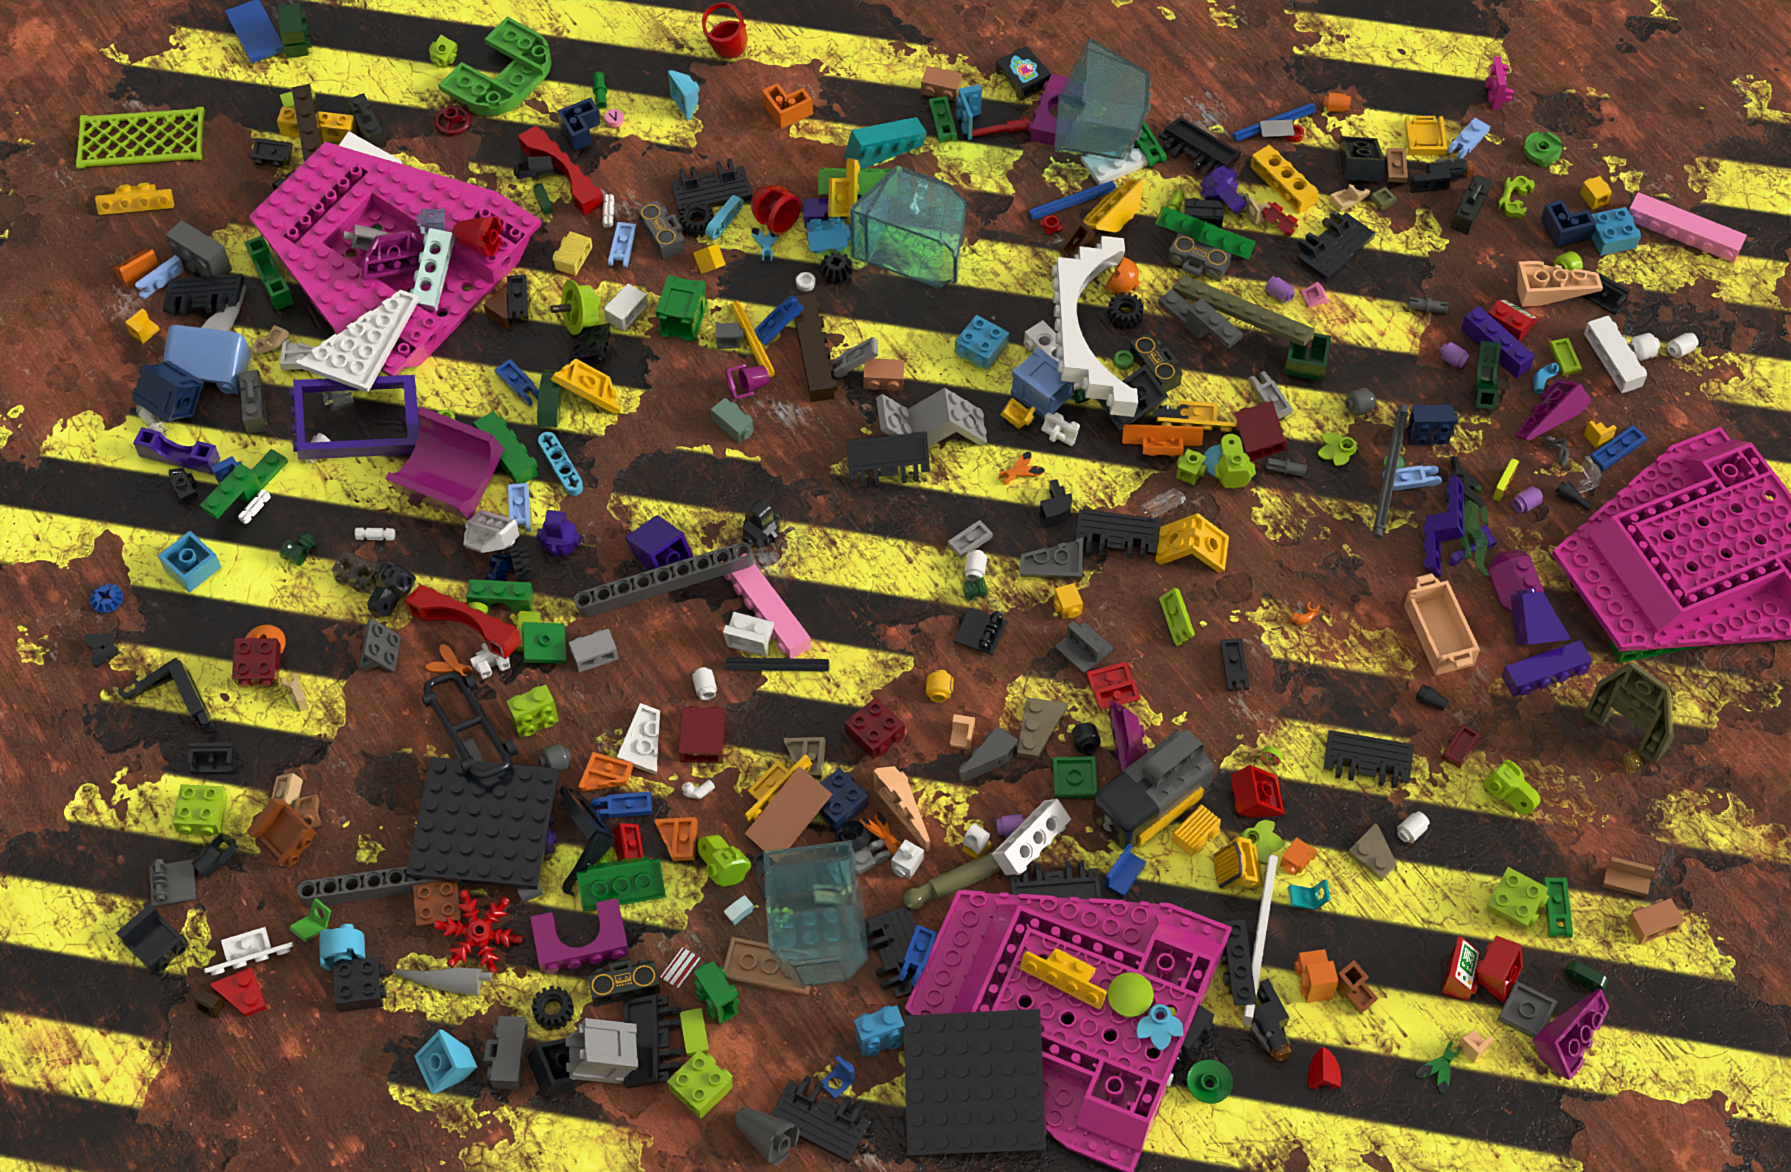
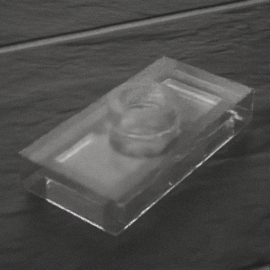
[1140,488,1186,518]

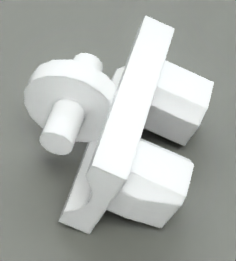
[1041,412,1080,446]
[470,643,510,679]

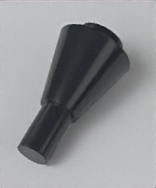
[1556,480,1592,510]

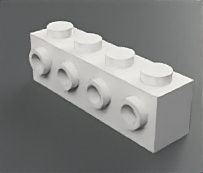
[1584,315,1647,393]

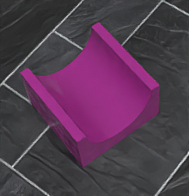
[385,406,505,520]

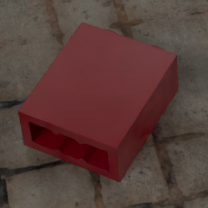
[1234,401,1288,462]
[679,706,726,764]

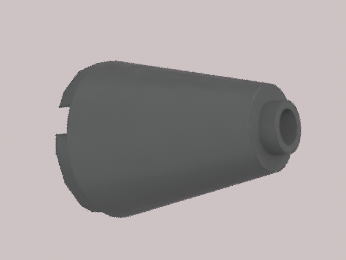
[735,1107,799,1166]

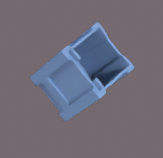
[1011,348,1074,419]

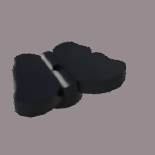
[85,633,119,668]

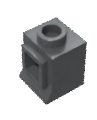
[716,322,744,349]

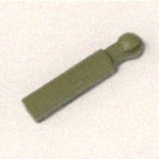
[903,850,1002,910]

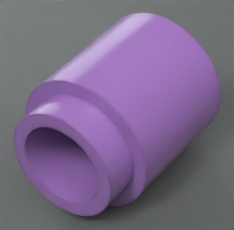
[1265,277,1295,303]
[1439,342,1470,369]
[1511,486,1543,513]
[996,814,1027,838]

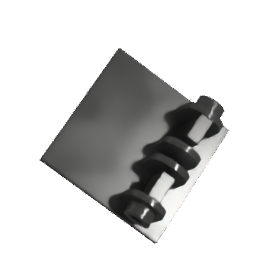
[149,859,196,906]

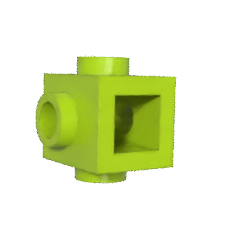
[429,35,458,68]
[1176,449,1207,486]

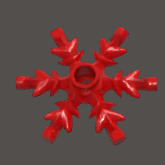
[433,890,523,974]

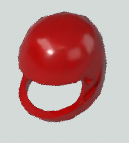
[702,3,748,59]
[751,185,801,235]

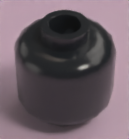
[1071,722,1101,754]

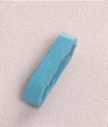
[705,195,744,240]

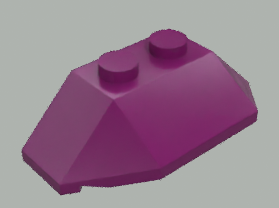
[361,230,425,280]
[1487,549,1544,613]
[1108,701,1148,773]

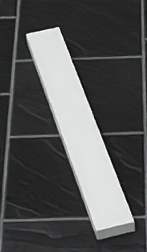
[1242,855,1278,1026]

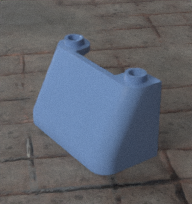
[162,325,251,394]

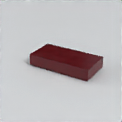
[1441,724,1481,768]

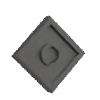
[1497,981,1558,1039]

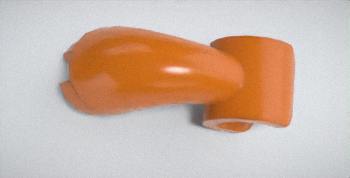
[1290,602,1320,625]

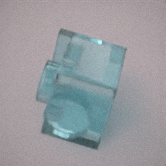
[417,207,446,234]

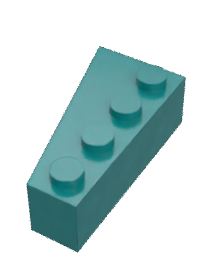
[844,117,927,168]

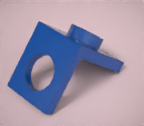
[821,1055,855,1099]

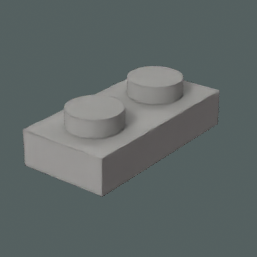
[948,520,993,559]

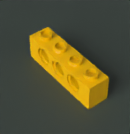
[277,107,358,143]
[1250,145,1319,214]

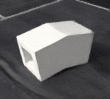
[724,895,753,925]

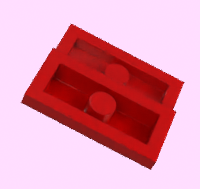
[1086,662,1140,711]

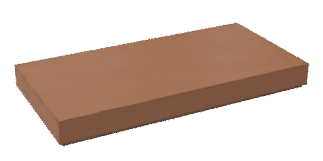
[745,766,833,862]
[723,937,818,997]

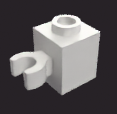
[891,840,924,879]

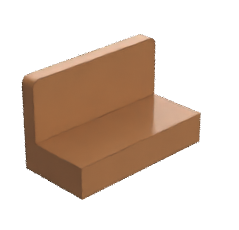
[1602,857,1655,898]

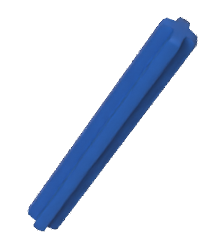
[1232,103,1316,142]
[1029,180,1116,220]

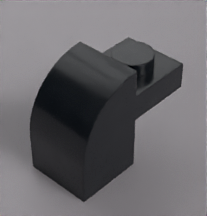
[1040,479,1072,528]

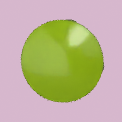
[1108,972,1154,1019]

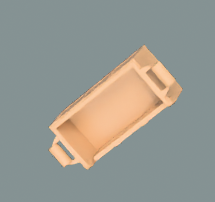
[1404,573,1480,676]

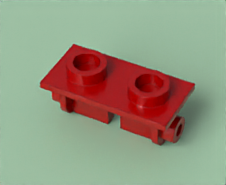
[1261,202,1299,236]

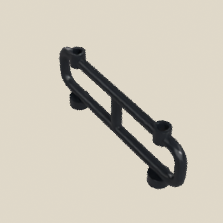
[421,672,518,779]

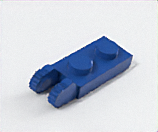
[754,295,804,345]
[494,359,539,407]
[591,792,652,819]
[898,924,938,986]

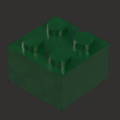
[278,4,311,58]
[1284,333,1331,381]

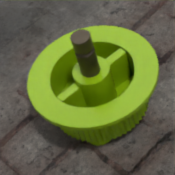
[550,280,601,335]

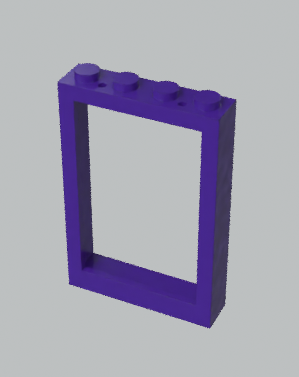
[290,375,419,460]

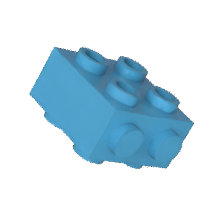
[1591,207,1641,256]
[806,217,851,253]
[955,315,1009,370]
[854,1005,905,1057]

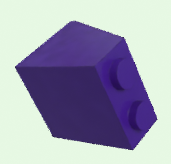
[625,515,693,581]
[1510,588,1570,645]

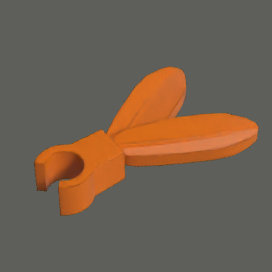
[425,644,474,679]

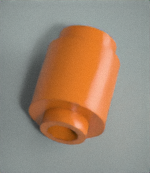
[1323,92,1351,112]

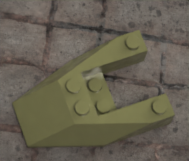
[1584,662,1674,765]

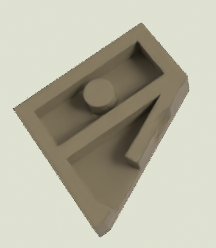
[784,737,826,779]
[1348,823,1397,882]

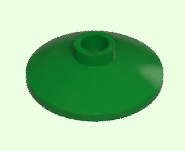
[1187,1060,1233,1104]

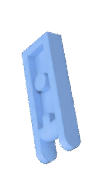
[608,222,637,268]
[135,255,184,299]
[508,483,531,532]

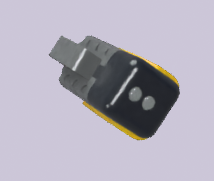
[1092,729,1214,850]

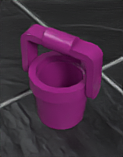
[725,364,769,399]

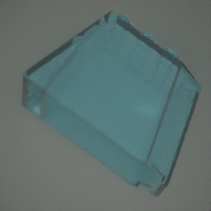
[1054,38,1152,162]
[850,165,967,288]
[763,840,868,987]

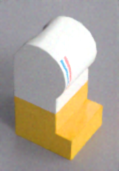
[963,824,992,859]

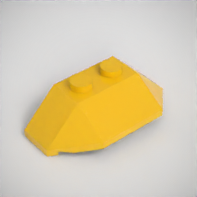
[1084,179,1143,233]

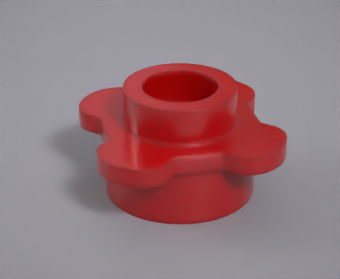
[1040,215,1062,235]

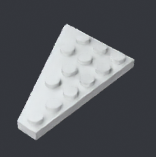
[296,290,419,393]

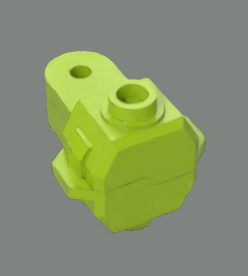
[1214,434,1256,488]
[1483,759,1540,815]
[698,835,751,887]

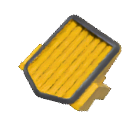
[1213,837,1263,889]

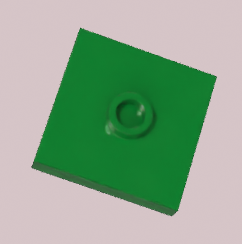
[522,622,566,664]
[1052,756,1098,799]

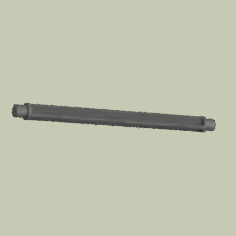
[1373,404,1408,539]

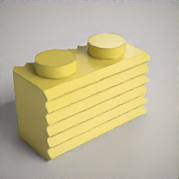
[553,231,592,276]

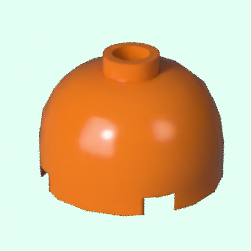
[1105,257,1140,296]

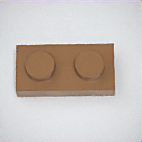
[1386,148,1408,182]

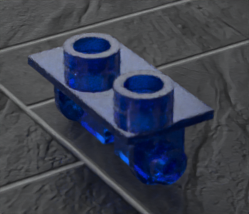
[485,549,512,581]

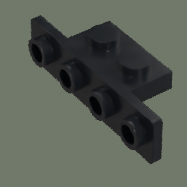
[1220,920,1257,1006]

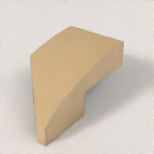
[1328,184,1370,212]
[250,325,290,355]

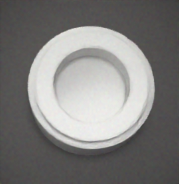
[796,272,815,292]

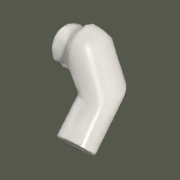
[682,780,715,799]

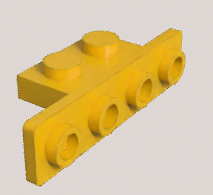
[828,158,860,237]
[95,183,175,215]
[1156,400,1237,432]
[745,754,812,824]
[1020,948,1107,1009]

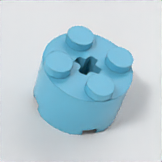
[319,924,365,971]

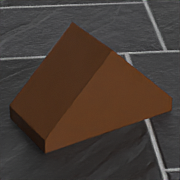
[1059,220,1095,259]
[483,287,510,330]

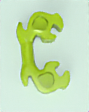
[1498,176,1535,219]

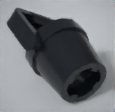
[513,156,555,181]
[191,833,238,879]

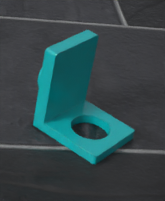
[1288,880,1331,910]

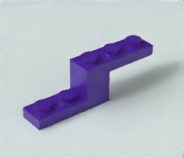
[1423,476,1464,578]

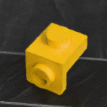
[1000,398,1036,429]

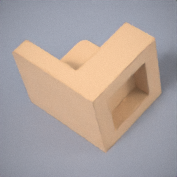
[950,714,975,750]
[1457,1030,1493,1063]

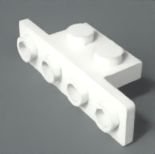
[204,927,294,976]

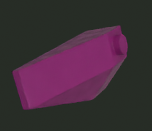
[1515,379,1592,441]
[1532,989,1609,1080]

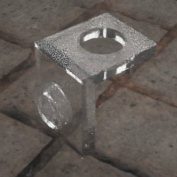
[1576,455,1602,493]

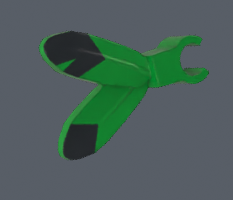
[1416,1041,1461,1094]

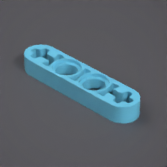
[538,432,583,496]

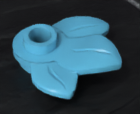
[1137,1004,1183,1050]

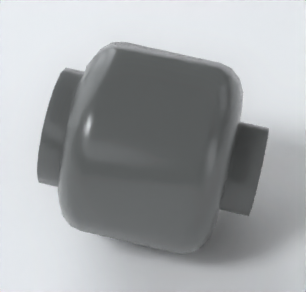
[1345,388,1376,416]
[538,743,571,772]

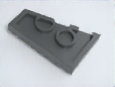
[1020,538,1083,579]

